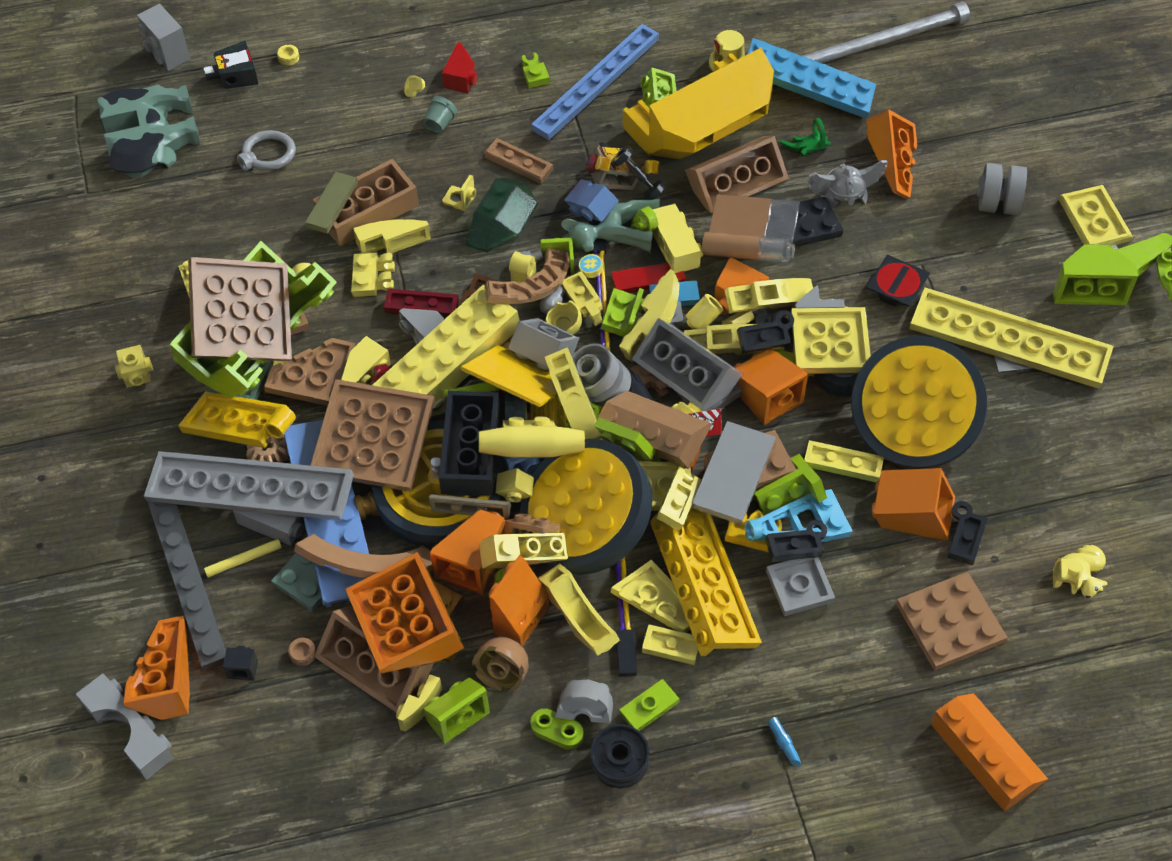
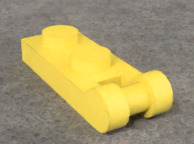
[656,467,701,531]

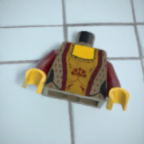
[585,142,659,190]

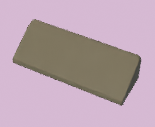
[429,494,511,519]

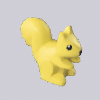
[1053,545,1107,598]

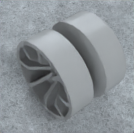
[977,162,1027,216]
[572,344,631,407]

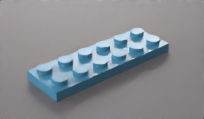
[747,38,876,119]

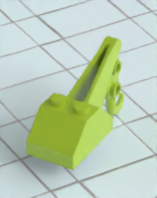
[1053,233,1172,305]

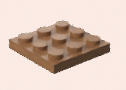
[896,571,1008,671]

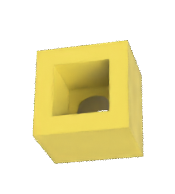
[496,468,534,502]

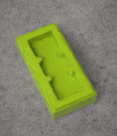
[619,679,680,731]

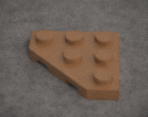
[265,338,356,406]

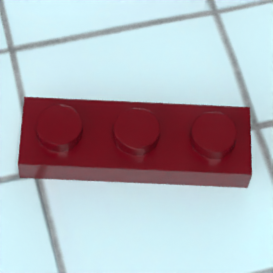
[384,288,459,318]

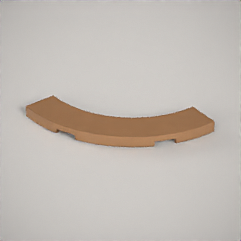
[484,248,570,304]
[294,534,433,578]

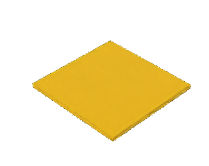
[460,345,558,407]

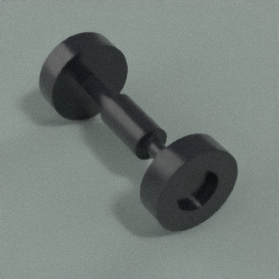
[612,145,666,200]

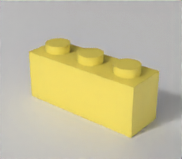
[653,204,703,273]

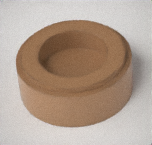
[288,638,316,666]

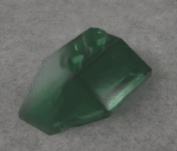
[466,178,538,253]

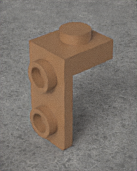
[504,514,560,534]

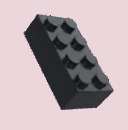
[439,391,501,496]

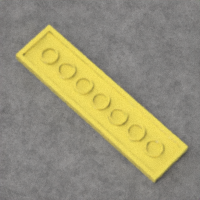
[909,288,1114,389]

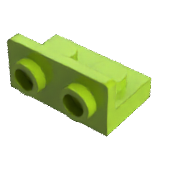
[640,67,676,108]
[600,288,644,337]

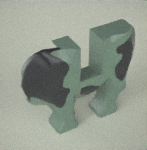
[97,85,201,177]

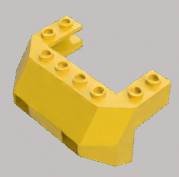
[623,48,774,159]

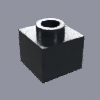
[223,646,258,680]

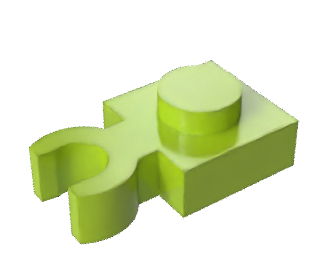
[522,53,550,88]

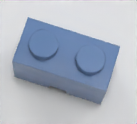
[565,179,619,222]

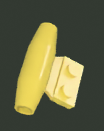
[479,417,585,458]

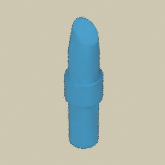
[767,717,801,766]

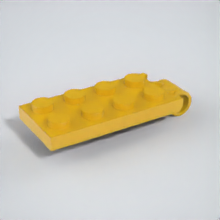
[178,391,296,448]

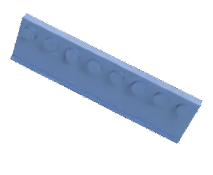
[284,420,369,608]

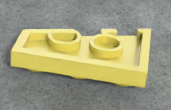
[610,560,690,633]

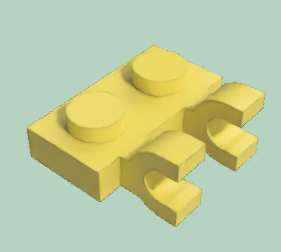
[351,253,395,297]

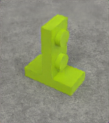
[754,454,828,516]

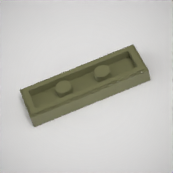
[305,172,358,234]

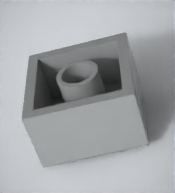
[137,4,191,71]
[508,318,579,370]

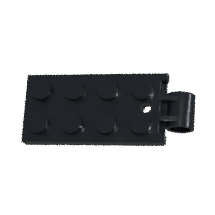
[762,197,844,254]

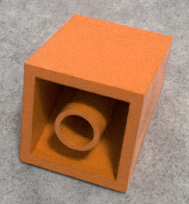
[734,349,808,425]
[430,509,505,595]

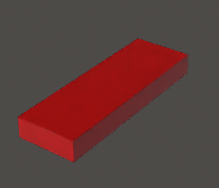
[612,263,686,293]

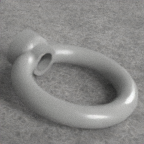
[237,130,296,172]

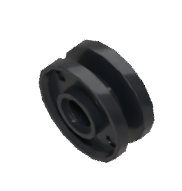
[590,724,650,789]

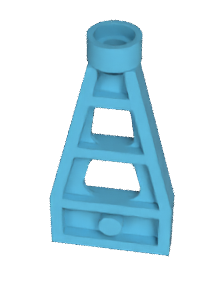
[744,489,853,542]

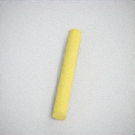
[204,539,282,578]

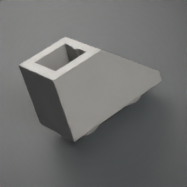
[399,308,445,345]

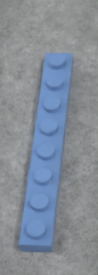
[531,24,659,140]

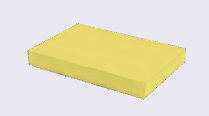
[1059,185,1133,246]

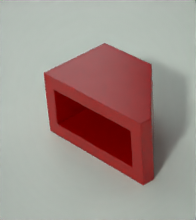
[442,42,478,94]

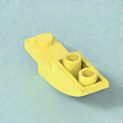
[619,269,679,362]
[725,278,813,313]
[684,324,784,355]
[545,347,601,439]

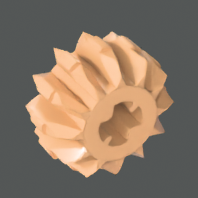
[246,436,289,463]

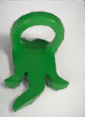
[779,118,831,157]

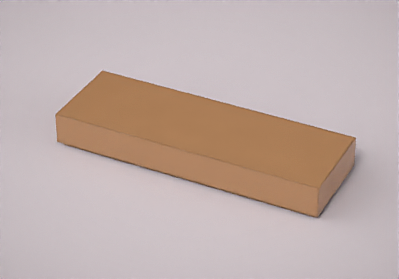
[484,138,553,184]

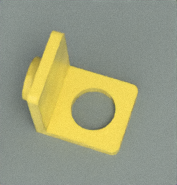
[442,175,476,211]

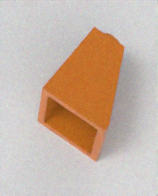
[872,468,955,540]

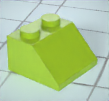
[424,678,490,744]

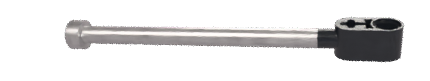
[772,2,970,87]

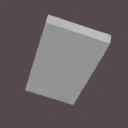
[692,421,776,525]

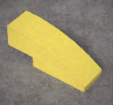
[353,219,431,254]

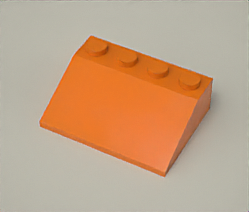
[345,552,464,673]

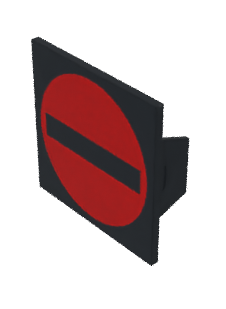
[866,254,930,307]

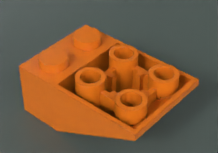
[489,555,550,647]

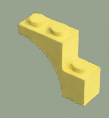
[538,564,620,656]

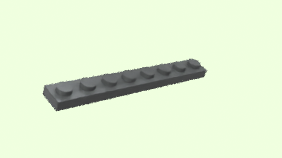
[148,501,226,671]

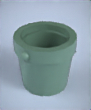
[423,96,457,133]

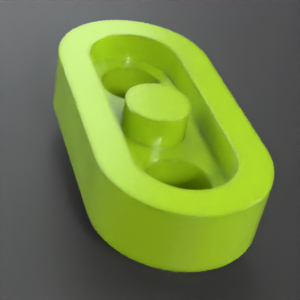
[631,206,659,234]
[531,709,584,750]

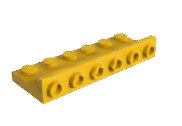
[650,508,762,656]

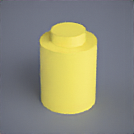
[686,294,723,330]

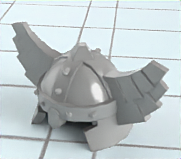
[807,160,888,210]

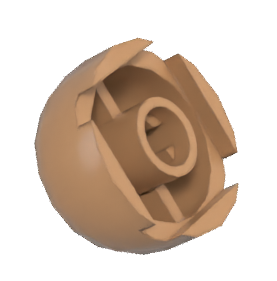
[472,637,529,692]

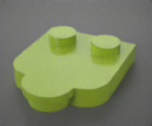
[594,417,656,461]

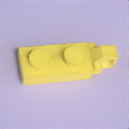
[561,271,603,326]

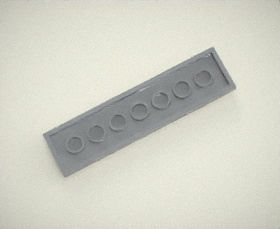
[144,451,354,521]

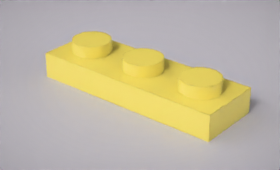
[805,440,884,482]

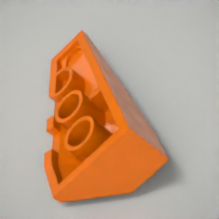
[866,109,917,199]
[124,615,190,720]

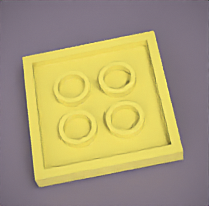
[791,307,871,374]

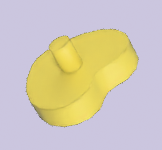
[404,75,425,98]

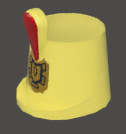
[709,30,745,72]

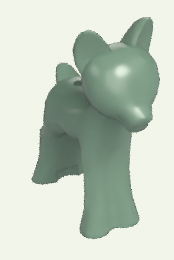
[561,199,660,253]

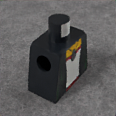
[204,41,259,89]

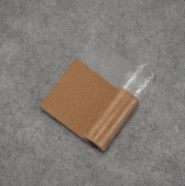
[702,195,800,263]

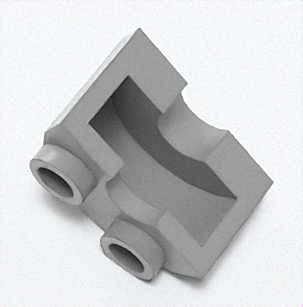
[555,680,613,724]

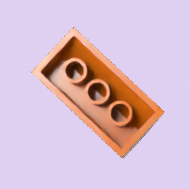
[931,693,1048,812]

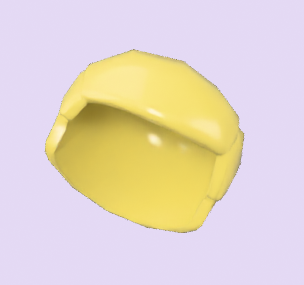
[545,300,582,335]

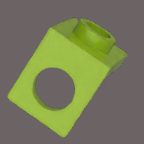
[540,238,574,274]

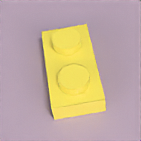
[642,625,698,665]

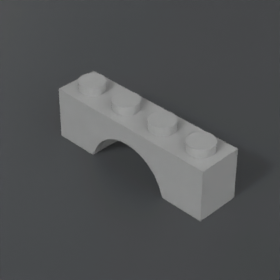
[76,673,174,780]

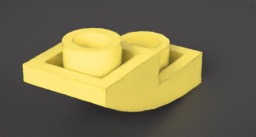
[396,675,442,732]

